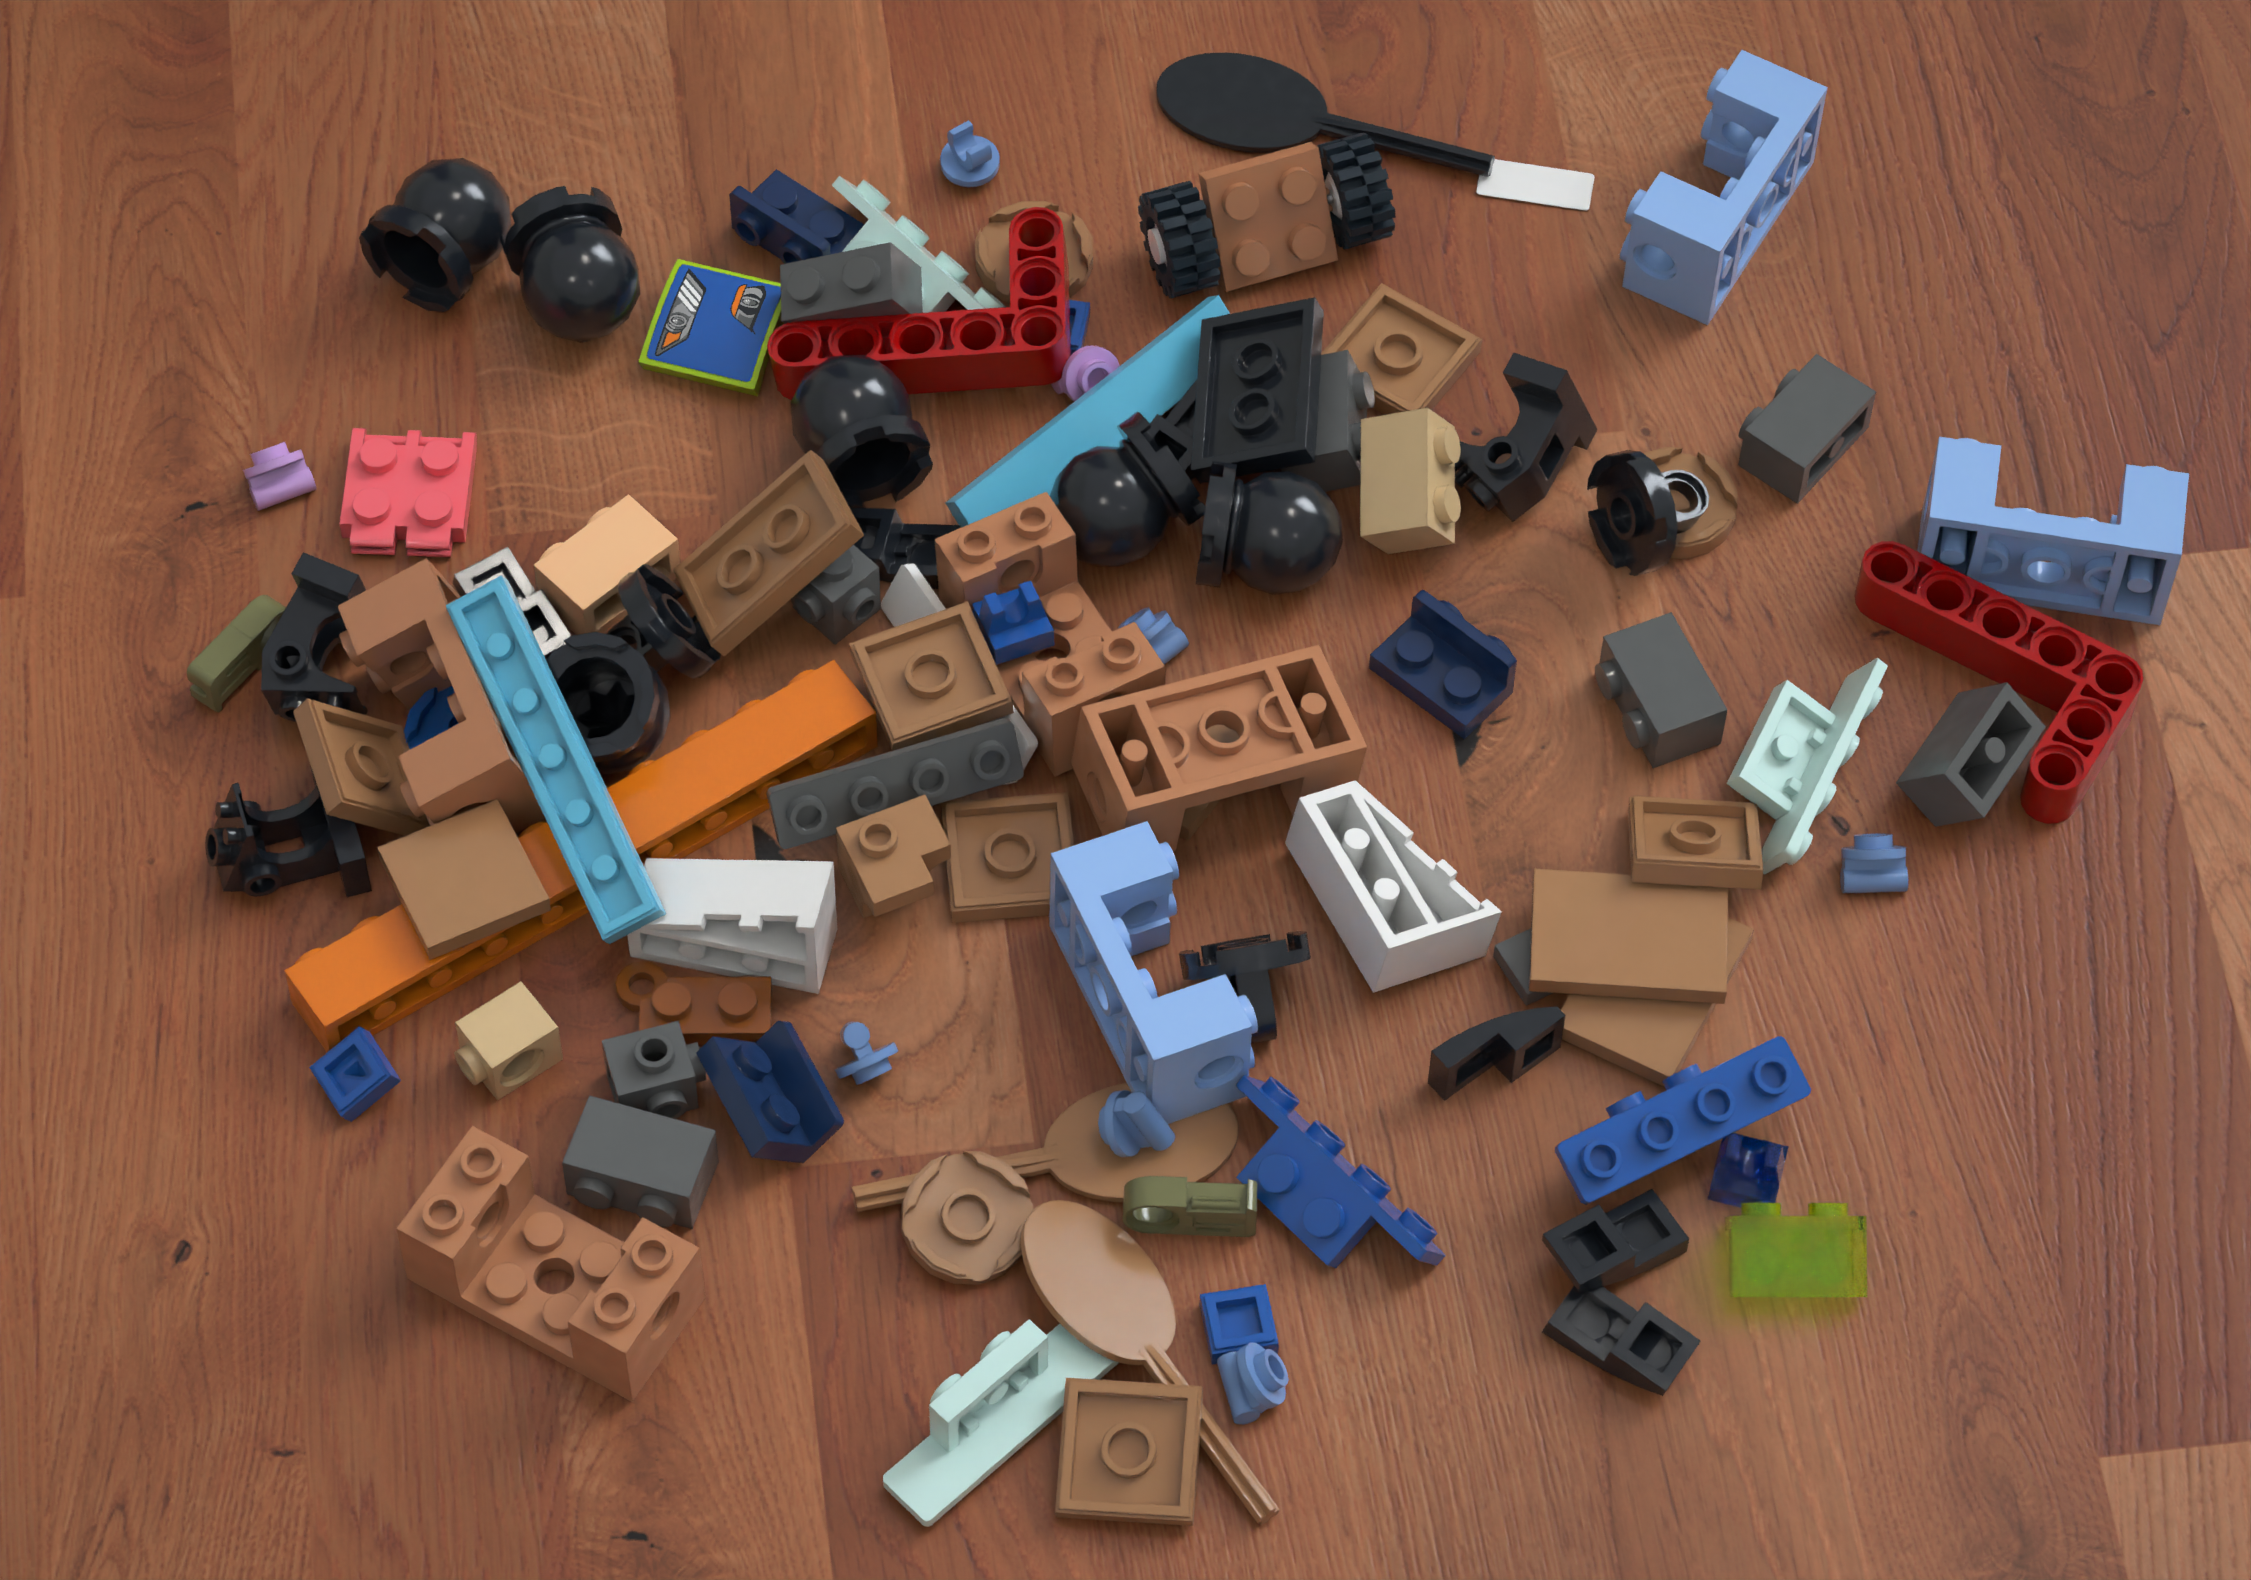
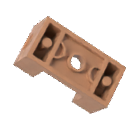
[935,492,1166,777]
[338,558,545,833]
[1071,645,1367,851]
[396,1126,705,1402]

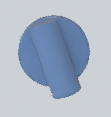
[1118,607,1189,664]
[1840,833,1908,893]
[835,1022,898,1085]
[1098,1090,1175,1157]
[1217,1342,1289,1424]

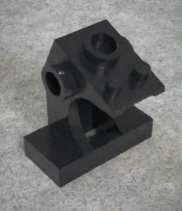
[1455,353,1598,522]
[261,552,368,722]
[205,765,372,898]

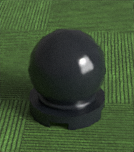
[359,158,512,312]
[500,186,640,343]
[790,354,933,508]
[1050,412,1206,567]
[1196,461,1343,595]
[546,632,670,775]

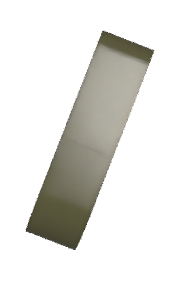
[187,595,286,712]
[1122,1176,1257,1237]

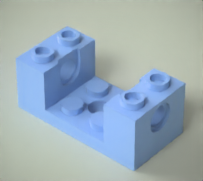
[1620,50,1828,325]
[1917,437,2189,625]
[1049,821,1258,1124]

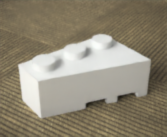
[1285,780,1502,993]
[627,858,837,994]

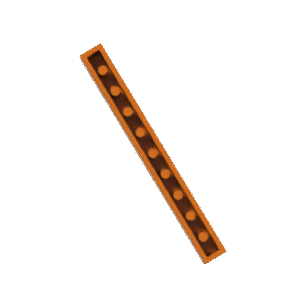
[284,660,878,1052]

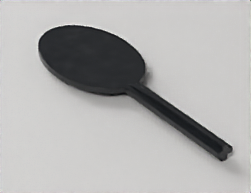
[1157,53,1495,177]

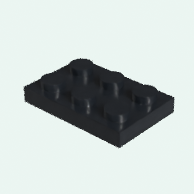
[1191,297,1324,484]

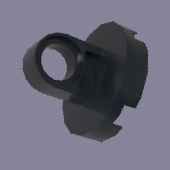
[1587,450,1709,576]
[607,564,721,678]
[1179,931,1311,1044]

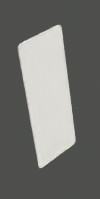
[1476,159,1595,211]

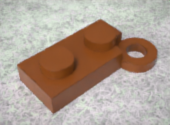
[615,961,772,1046]

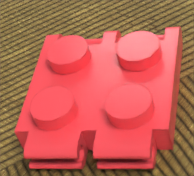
[339,428,477,557]

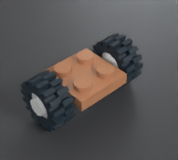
[1138,133,1396,298]

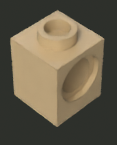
[454,982,563,1101]

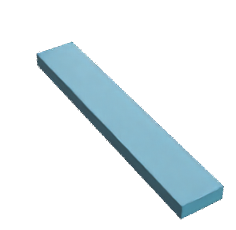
[945,295,1230,527]
[446,575,666,944]

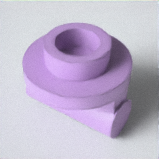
[1051,345,1120,402]
[243,442,316,511]

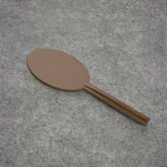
[852,1082,1238,1212]
[1021,1200,1280,1525]

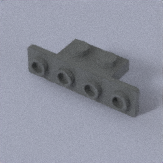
[766,718,1024,849]

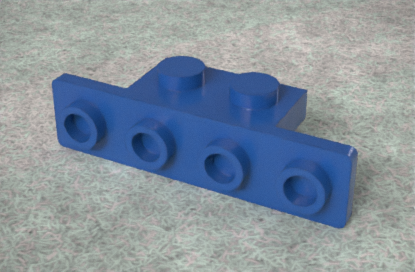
[1555,1036,1811,1205]
[1236,1075,1446,1268]

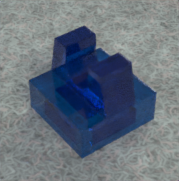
[1708,1133,1789,1215]

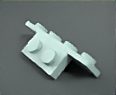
[832,176,1006,313]
[1726,658,1888,875]
[883,1319,1119,1527]

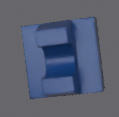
[972,580,1055,665]

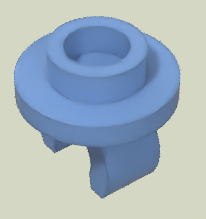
[940,120,1000,187]

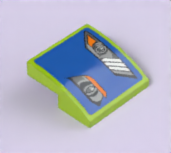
[639,259,784,396]

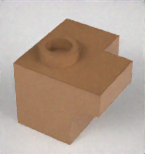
[836,795,951,918]

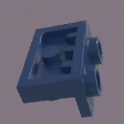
[729,169,864,264]
[1369,590,1517,739]
[696,1021,844,1163]

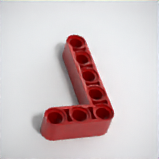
[767,207,1071,400]
[1854,541,2144,824]

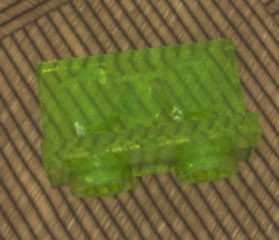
[1725,1203,1867,1297]

